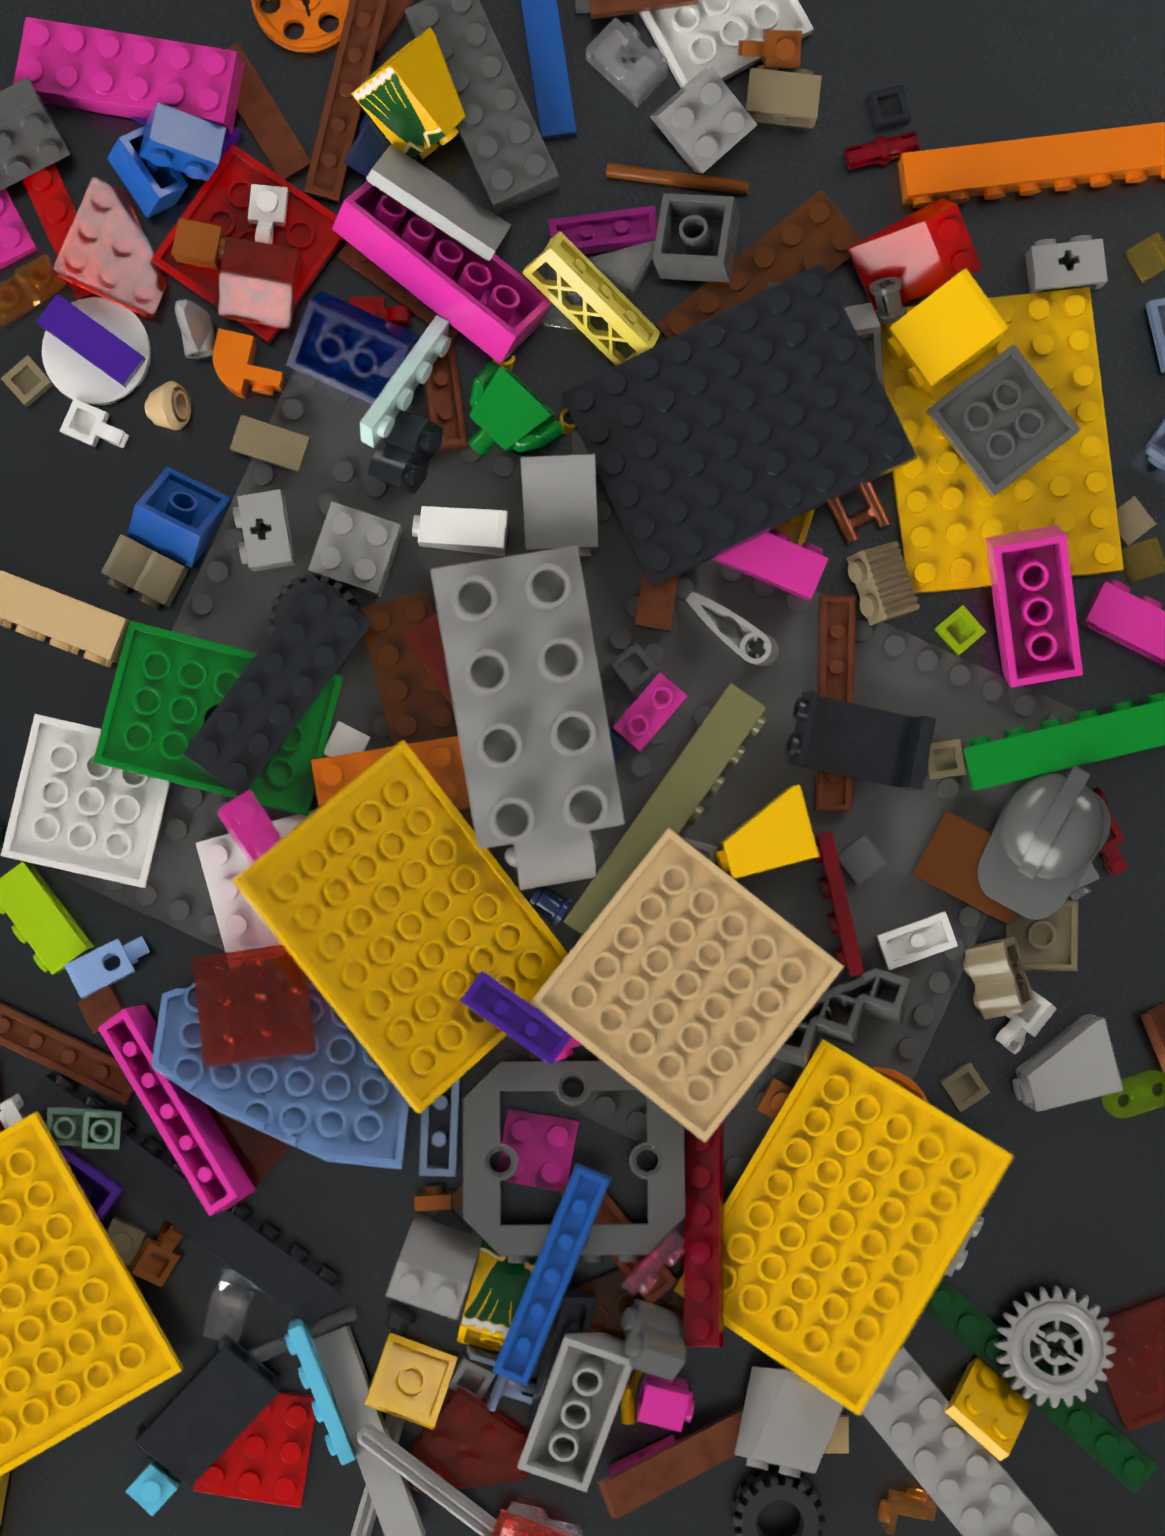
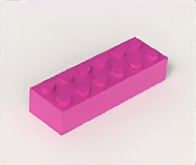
[13,17,245,134]
[332,181,552,364]

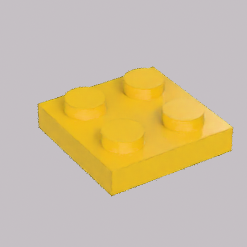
[364,1332,458,1429]
[945,1357,1032,1461]

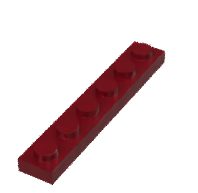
[684,1123,724,1347]

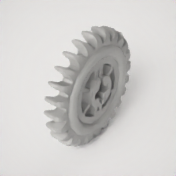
[994,1285,1116,1408]

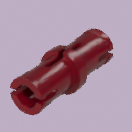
[844,131,920,170]

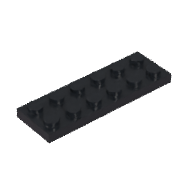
[182,577,374,796]

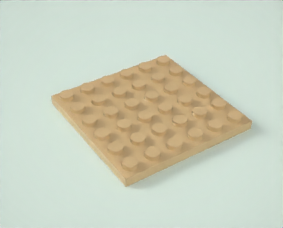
[530,828,844,1142]

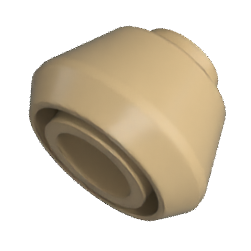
[145,381,191,430]

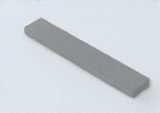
[313,1325,426,1536]

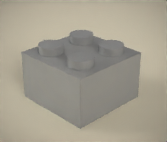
[650,68,757,173]
[308,501,404,598]

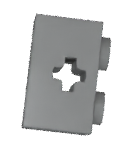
[1025,235,1108,294]
[233,489,296,572]

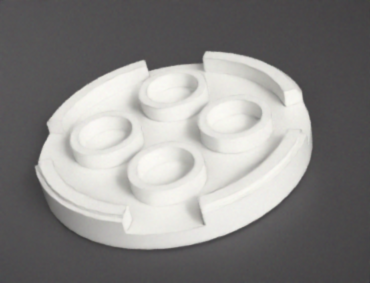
[42,297,151,406]

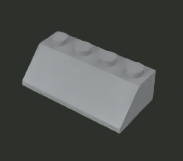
[517,1332,632,1492]

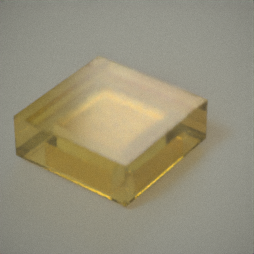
[1125,232,1165,283]
[1121,537,1165,583]

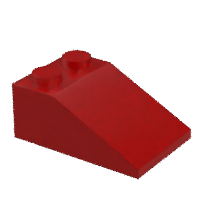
[847,198,983,311]

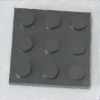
[926,344,1081,497]

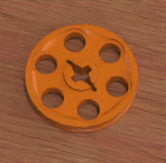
[251,0,349,53]

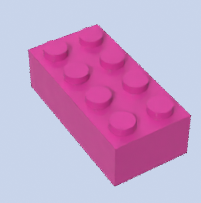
[985,525,1083,687]

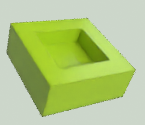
[934,605,986,656]

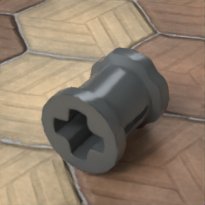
[869,277,907,324]

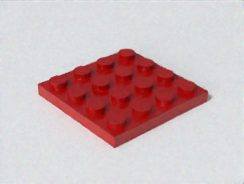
[150,144,344,344]

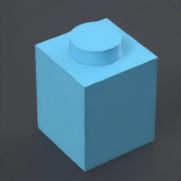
[125,1458,182,1516]

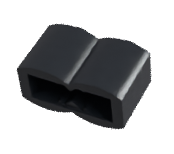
[368,410,443,494]

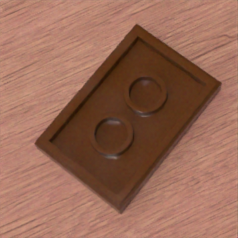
[911,811,1016,925]

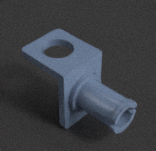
[466,1345,537,1412]

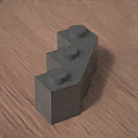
[773,968,912,1068]

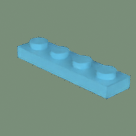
[285,1318,356,1465]

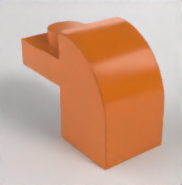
[213,328,287,399]

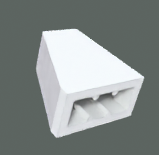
[412,506,509,556]

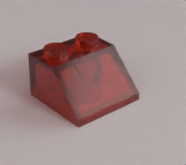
[219,237,303,330]

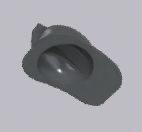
[978,766,1111,920]

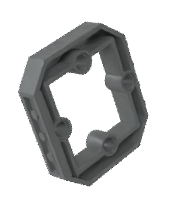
[463,1061,685,1263]

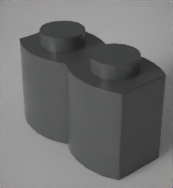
[621,1299,686,1381]

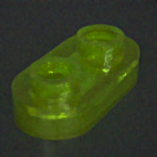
[1102,1070,1165,1118]

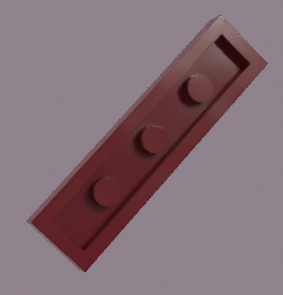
[813,831,864,977]

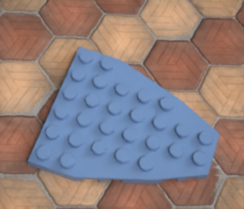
[151,956,409,1169]

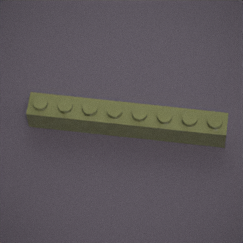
[563,683,767,935]

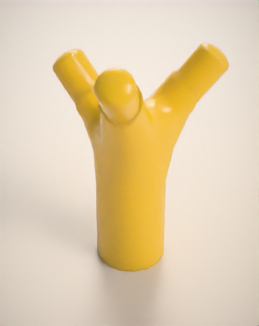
[620,1369,643,1425]

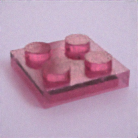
[622,1229,685,1295]

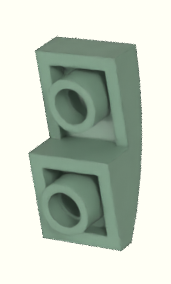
[46,1107,122,1150]

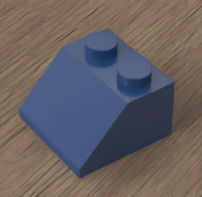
[127,466,231,568]

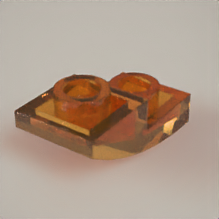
[0,254,65,326]

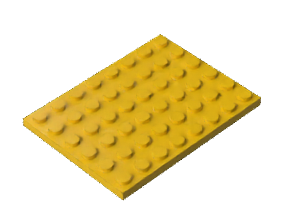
[875,287,1124,594]
[232,740,568,1113]
[673,1039,1015,1416]
[0,1111,183,1476]

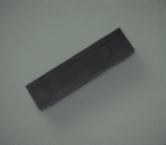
[528,1290,597,1424]

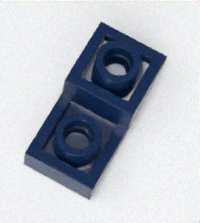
[343,113,392,177]

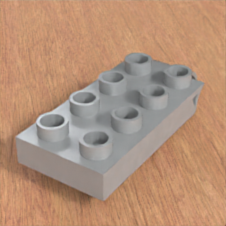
[431,545,625,890]

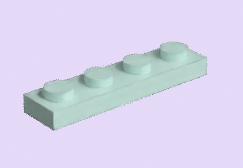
[360,315,451,448]

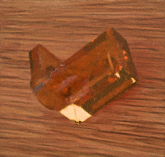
[878,1488,937,1535]

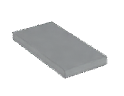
[366,144,511,261]

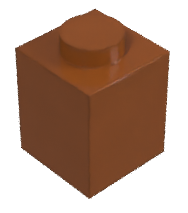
[171,218,230,270]

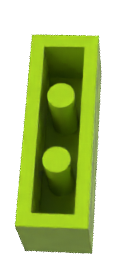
[0,861,94,975]

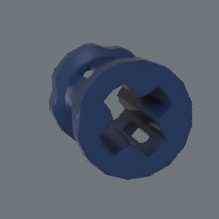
[529,886,572,927]

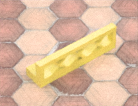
[522,231,661,366]

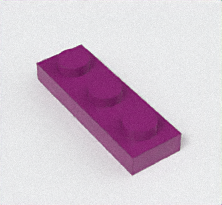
[548,206,658,254]

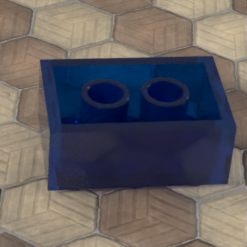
[286,291,420,405]

